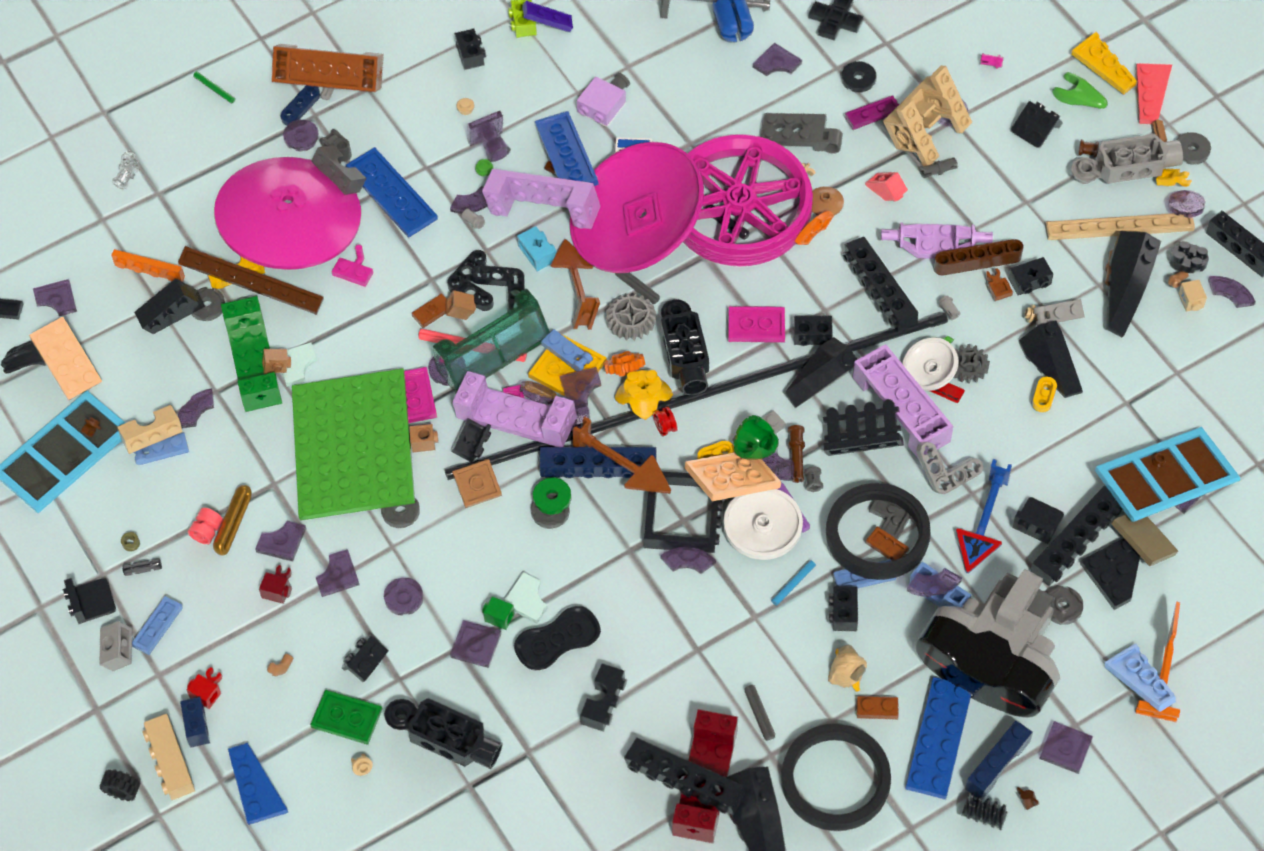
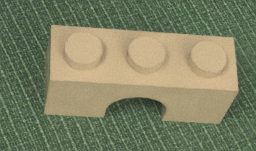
[117,405,183,454]

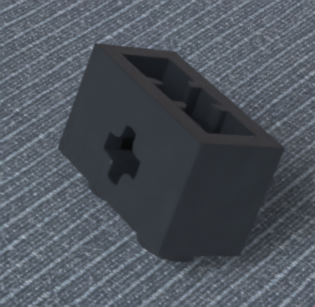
[1008,257,1053,296]

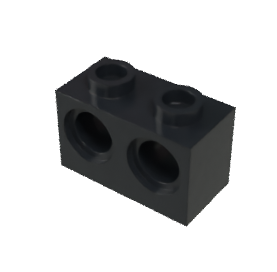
[454,28,486,70]
[794,316,833,346]
[829,586,858,631]

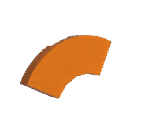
[794,211,834,245]

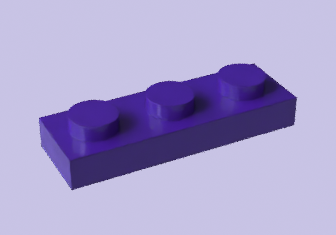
[523,1,573,32]

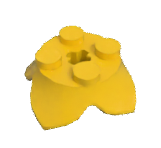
[615,370,673,420]

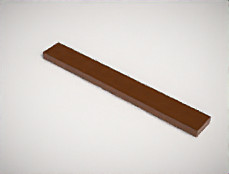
[178,246,324,315]

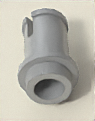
[461,209,485,229]
[939,296,961,320]

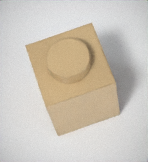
[1178,280,1207,312]

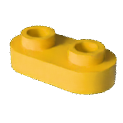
[1032,377,1057,412]
[697,441,734,459]

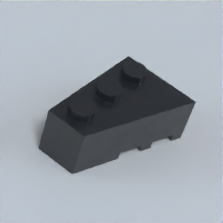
[134,278,206,334]

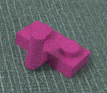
[332,245,373,287]

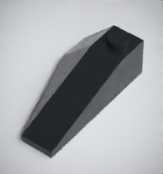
[1019,320,1083,398]
[784,337,858,408]

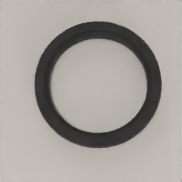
[826,483,931,580]
[781,724,891,831]

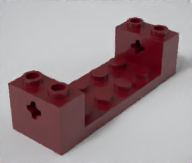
[672,709,738,844]

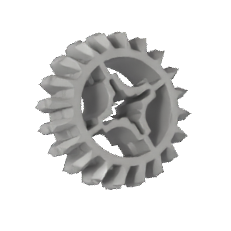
[606,293,656,341]

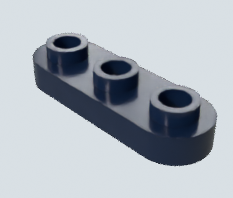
[280,85,321,126]

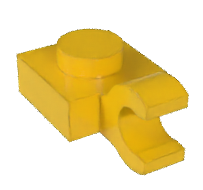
[1156,169,1192,187]

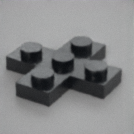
[809,0,864,40]

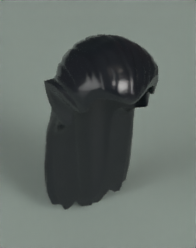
[1,341,46,374]

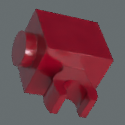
[259,565,292,604]

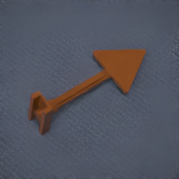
[551,239,600,330]
[573,416,671,494]

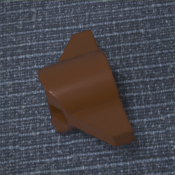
[1016,787,1039,810]

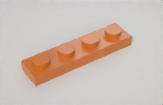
[111,249,185,282]

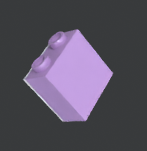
[576,76,626,127]

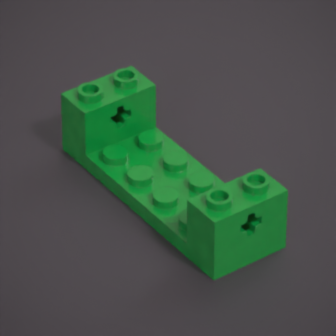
[221,296,283,412]

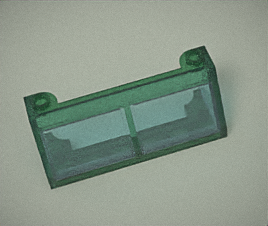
[432,288,550,393]

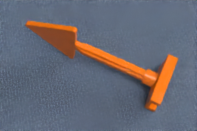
[1136,601,1180,722]

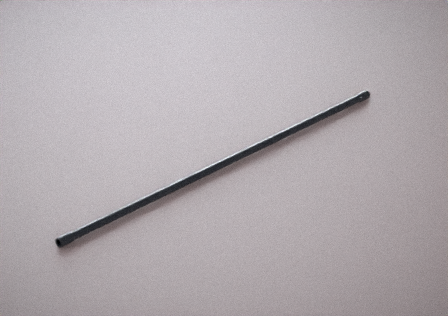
[445,312,948,480]

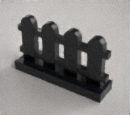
[823,399,904,456]

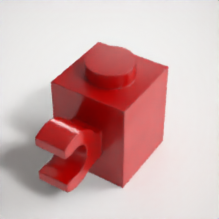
[186,667,222,709]

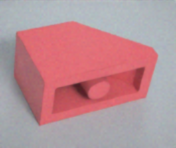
[865,172,908,201]

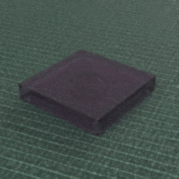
[450,620,502,668]
[1040,721,1093,774]

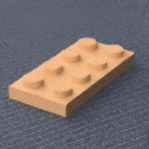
[29,317,102,401]

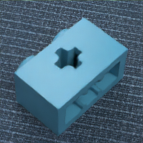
[517,226,557,271]

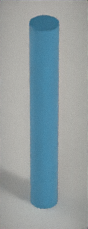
[771,560,816,606]

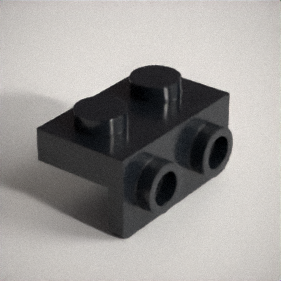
[451,418,491,462]
[341,635,389,682]

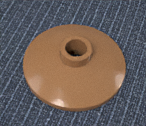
[812,186,844,215]

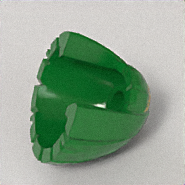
[734,415,779,460]

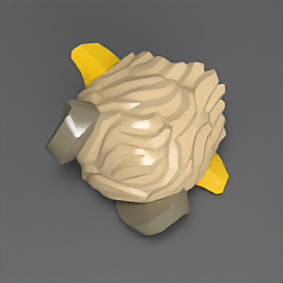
[828,645,867,692]

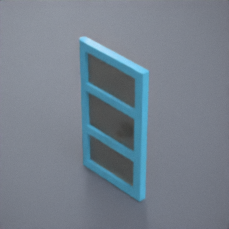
[0,390,125,513]

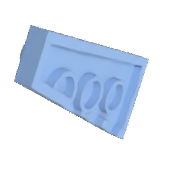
[1105,643,1176,712]

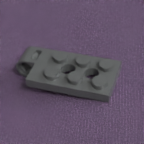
[761,113,843,154]

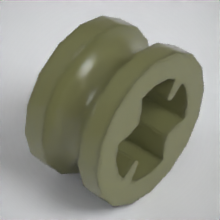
[121,532,140,552]

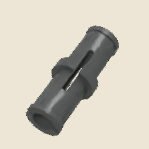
[920,157,958,178]

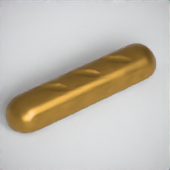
[213,485,252,556]

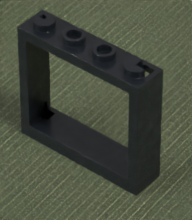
[644,471,723,553]

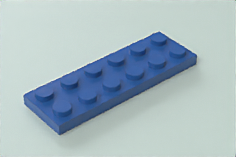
[535,111,599,186]
[345,147,438,238]
[905,677,973,800]

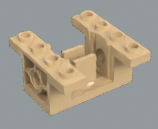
[883,65,972,167]

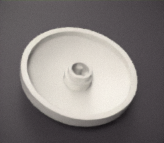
[724,489,803,560]

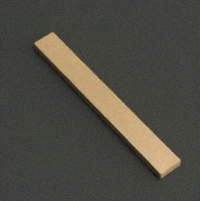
[1045,212,1195,240]

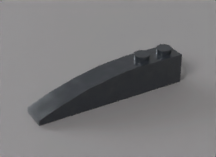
[1106,231,1161,338]
[725,766,786,851]

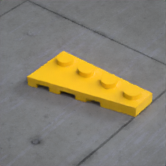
[1071,32,1137,95]

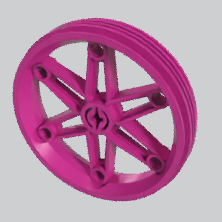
[683,134,813,266]

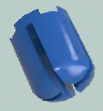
[712,0,754,43]

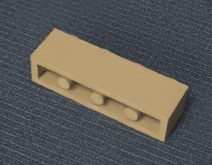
[142,714,195,800]

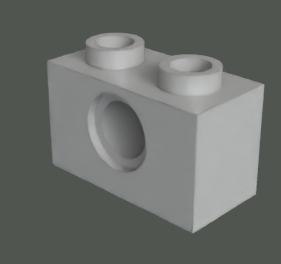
[99,621,132,671]

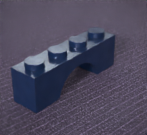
[965,720,1033,800]

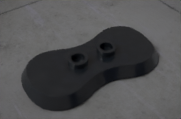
[514,606,601,670]

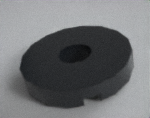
[841,61,877,92]

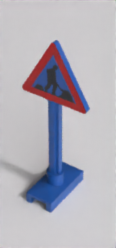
[956,459,1012,573]

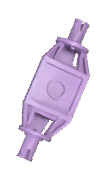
[881,222,993,259]

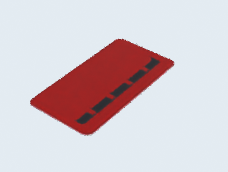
[930,383,965,403]

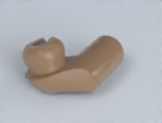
[1167,271,1189,288]

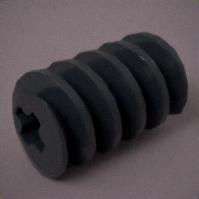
[961,793,1008,830]

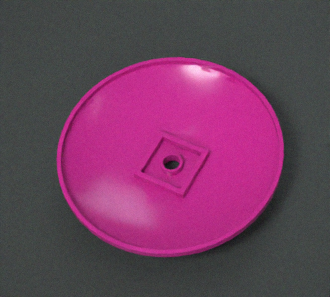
[570,142,704,273]
[214,157,361,270]

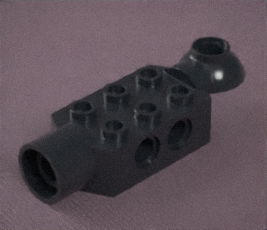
[661,299,709,395]
[384,698,503,769]

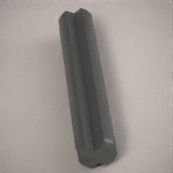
[615,273,660,304]
[745,685,775,741]

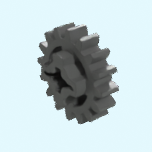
[954,344,990,384]

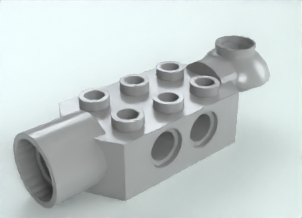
[1071,134,1183,184]

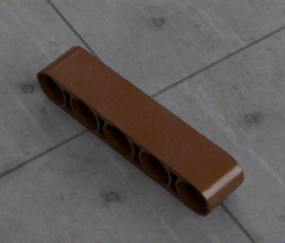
[934,239,1024,276]

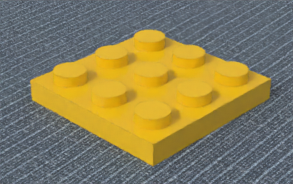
[528,334,607,402]

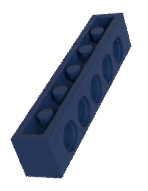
[540,447,657,478]

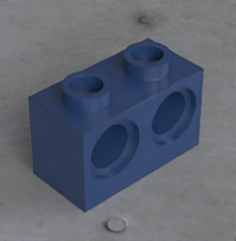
[180,697,210,748]

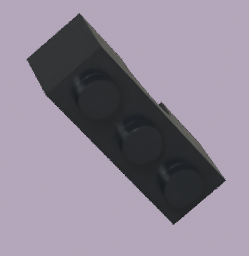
[580,663,627,732]

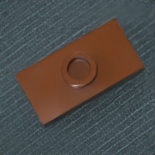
[412,293,446,328]
[866,526,909,561]

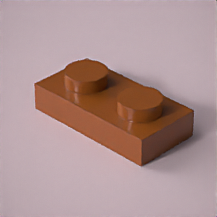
[857,696,898,720]

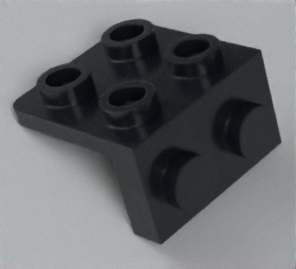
[1011,100,1063,148]
[1012,497,1064,544]
[63,578,116,624]

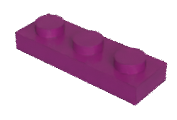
[845,95,899,130]

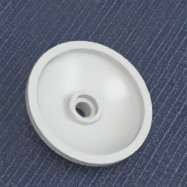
[903,338,959,391]

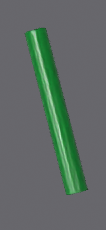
[193,71,235,104]

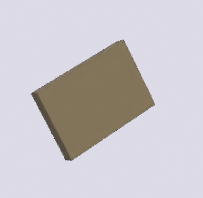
[1111,514,1178,566]

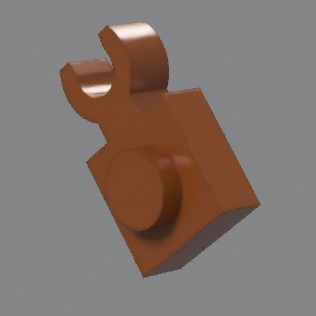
[986,268,1013,301]

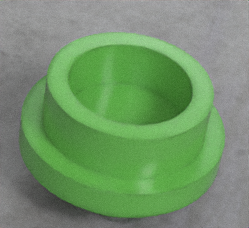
[475,159,494,176]

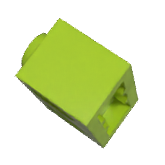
[508,0,537,38]

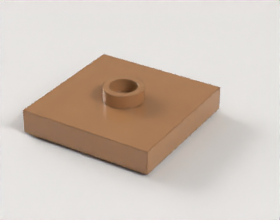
[452,459,502,508]

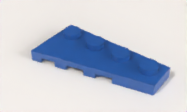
[228,743,289,825]

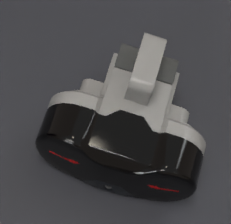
[915,569,1060,718]

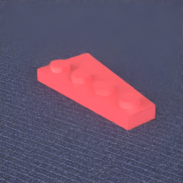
[1136,63,1172,124]

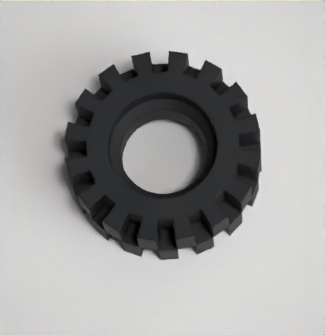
[99,769,141,801]

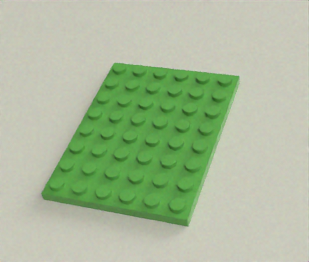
[292,368,415,521]

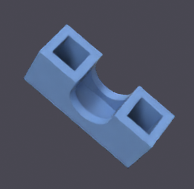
[909,562,971,608]

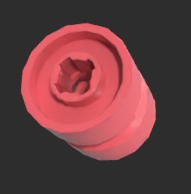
[188,508,223,545]

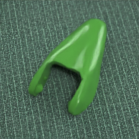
[1053,72,1108,109]

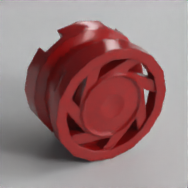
[653,406,678,437]

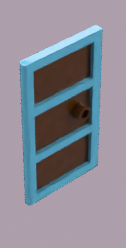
[1095,427,1240,522]

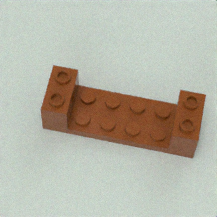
[272,44,384,92]

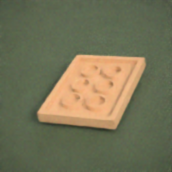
[684,453,781,501]

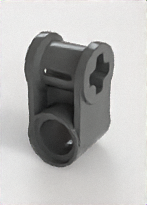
[319,129,352,162]

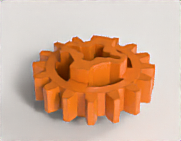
[603,351,645,376]

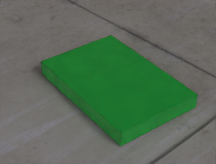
[310,689,383,745]

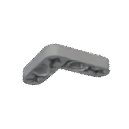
[916,442,983,494]

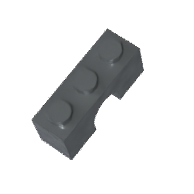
[311,145,366,195]

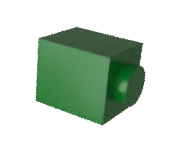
[482,596,515,630]

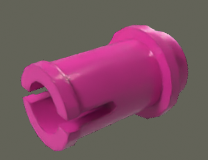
[980,53,1004,69]

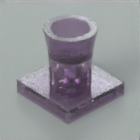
[467,111,511,162]

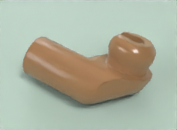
[267,654,294,676]

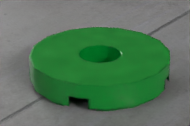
[533,478,572,515]

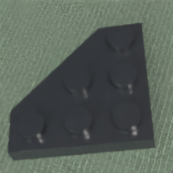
[1080,538,1140,610]

